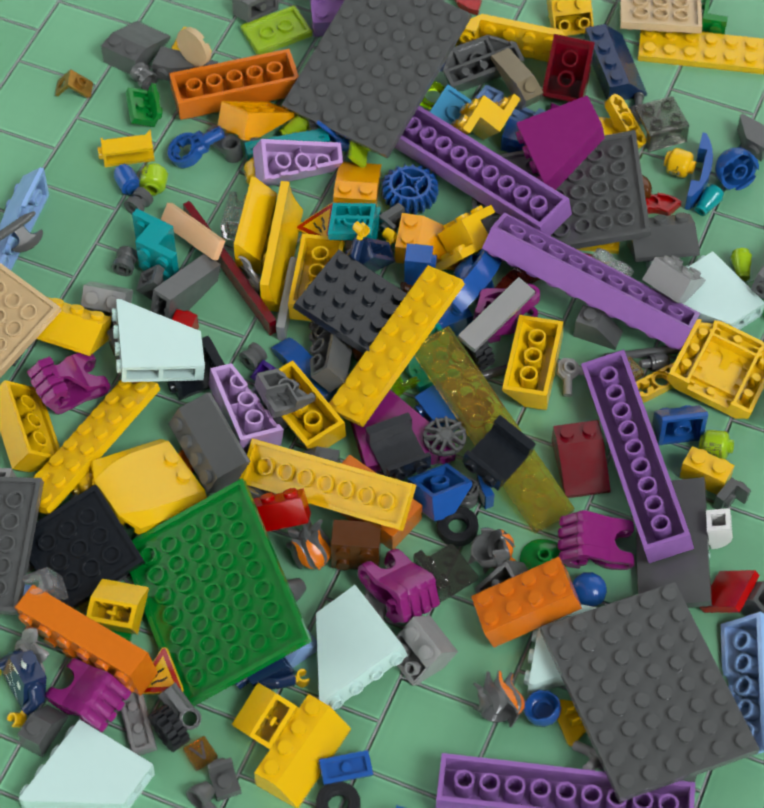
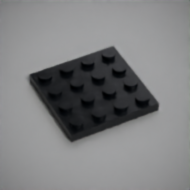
[293,250,407,354]
[30,484,146,609]

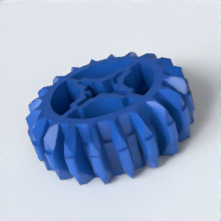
[381,163,439,215]

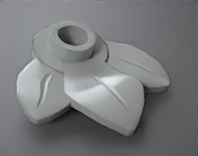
[238,256,261,294]
[15,628,49,673]

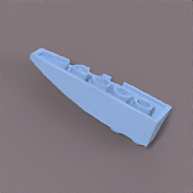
[0,167,49,270]
[721,612,764,755]

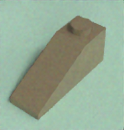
[490,48,544,110]

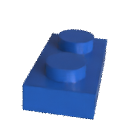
[318,750,373,786]

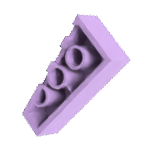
[253,139,343,186]
[209,363,284,454]

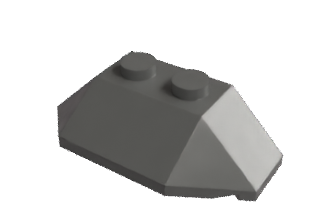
[443,35,525,90]

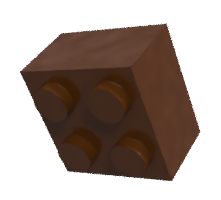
[331,519,381,570]

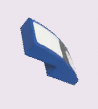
[476,474,495,509]

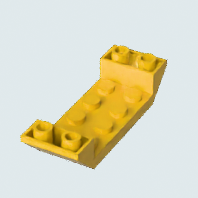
[456,14,566,62]

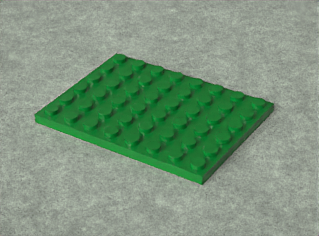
[130,478,312,707]

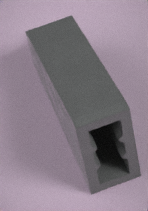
[150,254,221,319]

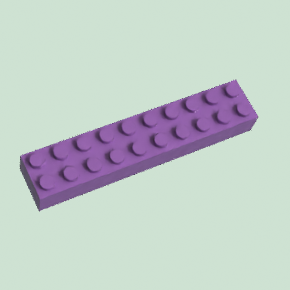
[395,106,572,236]
[482,212,700,350]
[581,350,694,563]
[436,753,696,808]

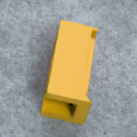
[98,130,155,167]

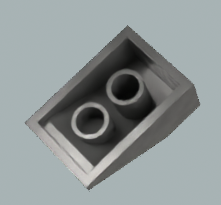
[101,21,171,74]

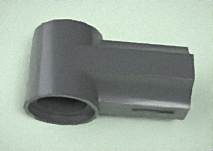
[207,125,243,163]
[158,683,201,730]

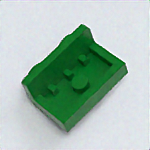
[125,83,163,127]

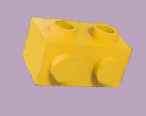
[679,446,735,495]

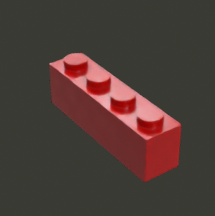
[253,488,311,532]

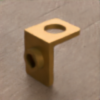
[55,69,93,98]

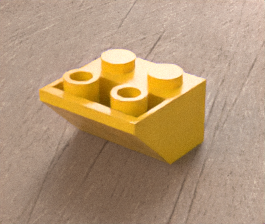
[547,0,594,36]
[86,579,149,635]
[232,683,299,749]

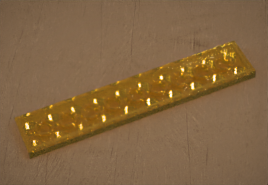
[414,326,575,534]

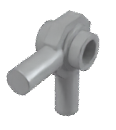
[557,358,585,397]
[572,741,603,770]

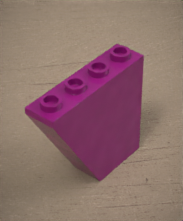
[515,95,605,190]
[350,390,456,475]

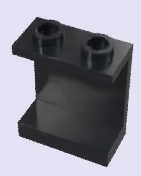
[167,335,225,401]
[366,412,431,480]
[462,415,536,491]

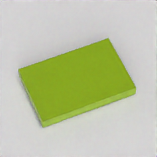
[241,5,313,55]

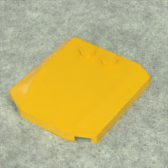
[666,319,764,419]
[91,439,207,535]

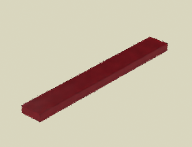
[183,201,276,336]

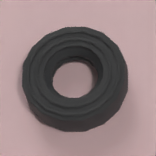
[437,506,479,547]
[316,781,361,808]

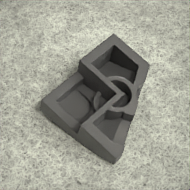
[254,369,315,418]

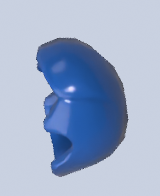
[573,572,607,607]
[524,690,561,727]

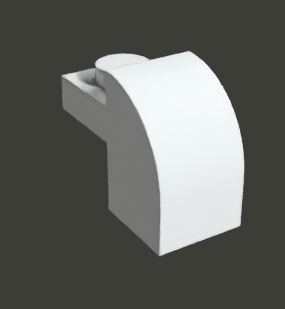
[706,508,733,549]

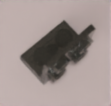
[635,96,689,152]
[413,544,478,603]

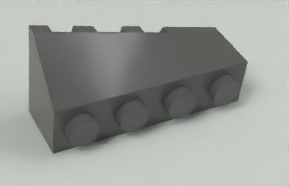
[308,321,353,392]

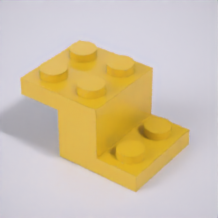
[451,94,520,140]
[436,205,495,271]

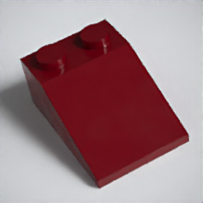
[542,34,595,102]
[551,420,611,499]

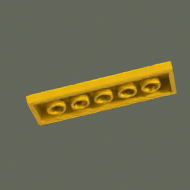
[260,181,303,312]

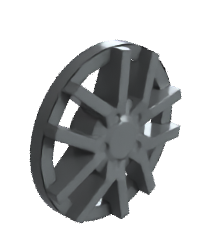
[423,416,466,456]

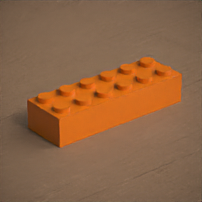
[169,49,299,120]
[15,585,158,696]

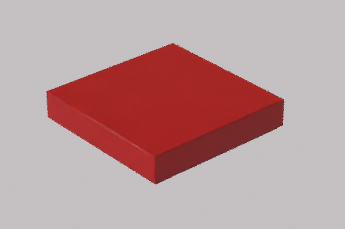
[699,570,760,613]

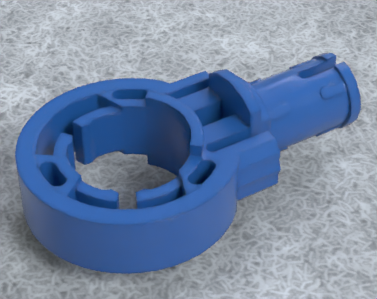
[167,125,226,168]

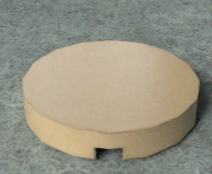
[177,27,211,67]

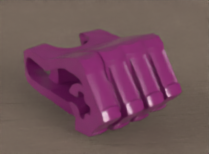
[473,284,540,343]
[27,353,111,415]
[558,510,635,570]
[358,548,440,623]
[45,658,132,733]

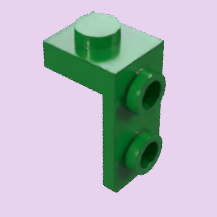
[701,0,728,34]

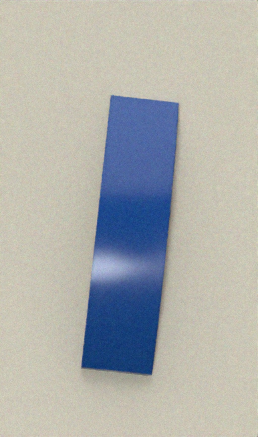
[685,133,713,210]
[451,249,502,314]
[271,337,337,403]

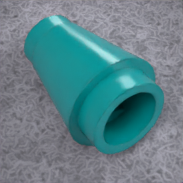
[695,184,724,216]

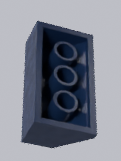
[584,24,647,100]

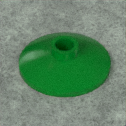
[520,539,567,570]

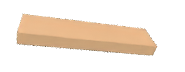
[161,203,226,260]

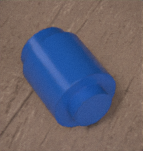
[114,164,140,195]

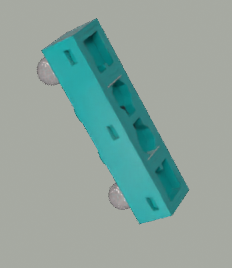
[244,126,330,161]

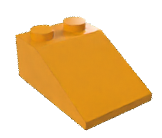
[217,101,295,140]
[333,162,382,207]
[395,213,461,271]

